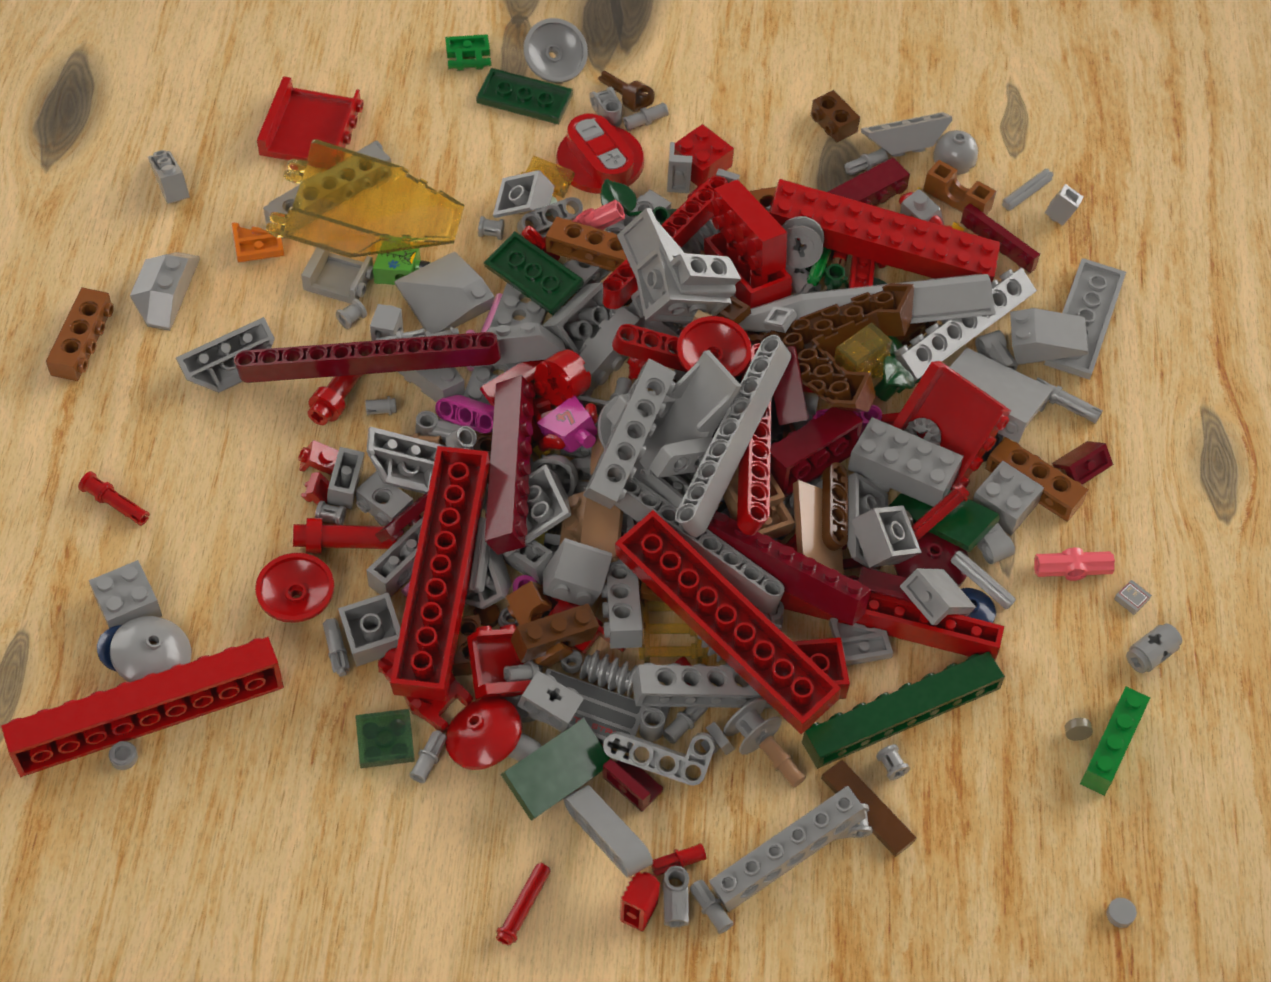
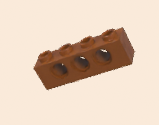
[546,216,627,272]
[46,287,114,381]
[985,437,1089,522]

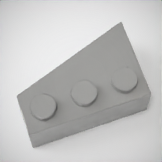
[398,331,465,402]

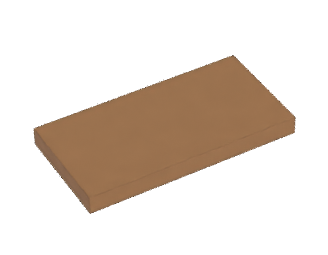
[793,480,844,575]

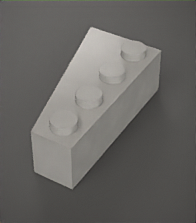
[580,307,640,396]

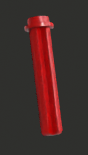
[911,484,970,541]
[496,863,551,946]

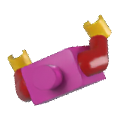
[532,396,598,458]

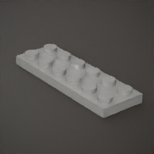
[1044,258,1126,380]

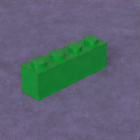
[1080,686,1150,796]

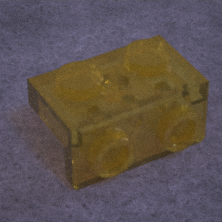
[521,155,575,198]

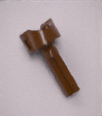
[598,70,655,113]

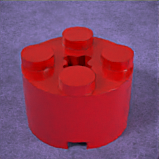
[534,349,591,407]

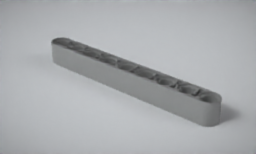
[675,335,791,537]
[607,473,784,613]

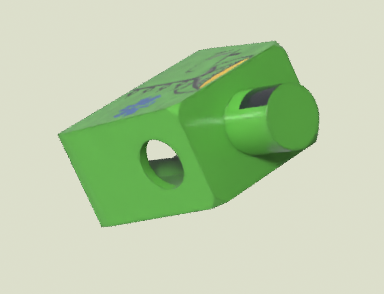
[373,235,431,285]

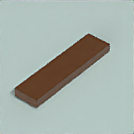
[821,760,917,857]

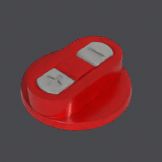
[556,113,644,194]

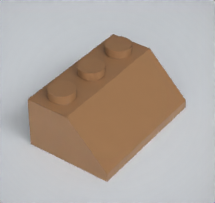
[559,492,623,563]

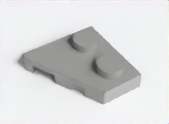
[829,618,893,666]

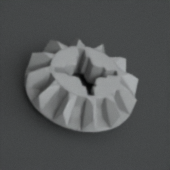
[903,418,941,446]

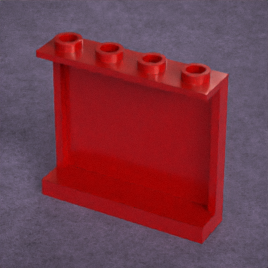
[257,76,364,168]
[892,361,1011,491]

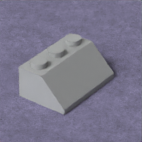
[542,282,611,355]

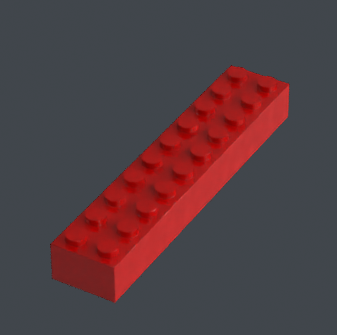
[769,179,1000,282]
[390,446,490,701]
[615,510,841,735]
[1,636,284,778]

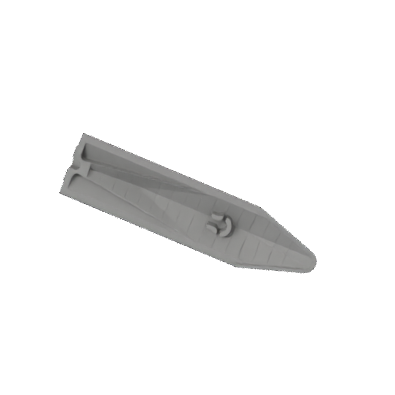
[738,274,996,333]

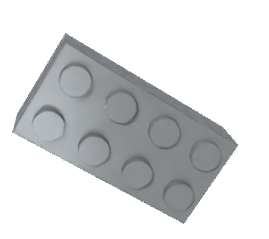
[848,417,963,507]

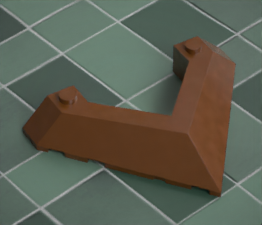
[749,283,914,412]

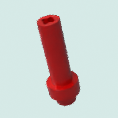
[308,374,363,426]
[293,518,397,554]

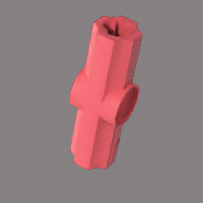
[572,200,625,230]
[1034,547,1115,581]

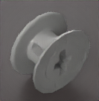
[782,216,824,268]
[723,698,782,755]

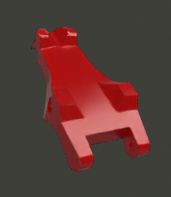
[378,648,473,732]

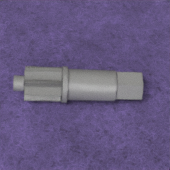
[323,618,350,677]

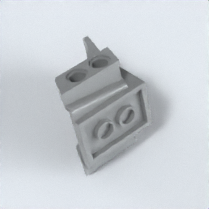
[617,208,741,323]
[606,350,742,478]

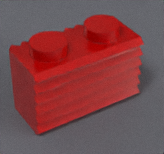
[619,872,661,931]

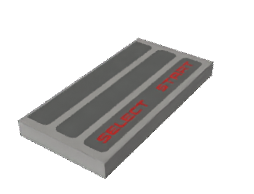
[529,668,646,753]

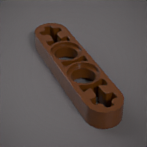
[822,462,848,551]

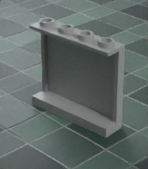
[950,348,1053,443]

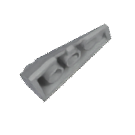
[833,472,888,568]

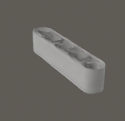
[564,785,653,878]

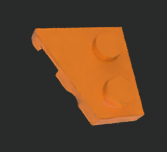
[232,222,284,263]

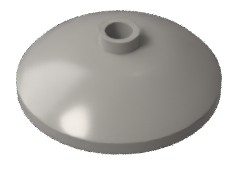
[523,18,588,83]
[110,616,192,682]

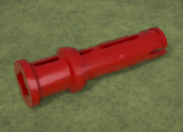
[78,471,150,526]

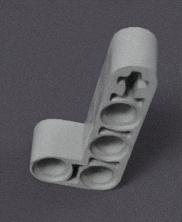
[603,731,715,785]

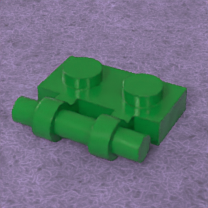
[445,34,491,71]

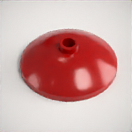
[677,316,752,378]
[255,553,335,623]
[445,697,522,770]

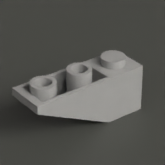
[148,150,190,204]

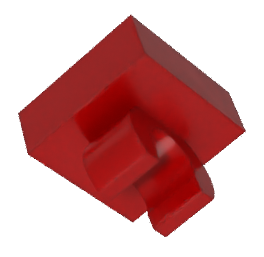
[301,472,330,505]

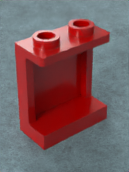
[467,625,531,699]

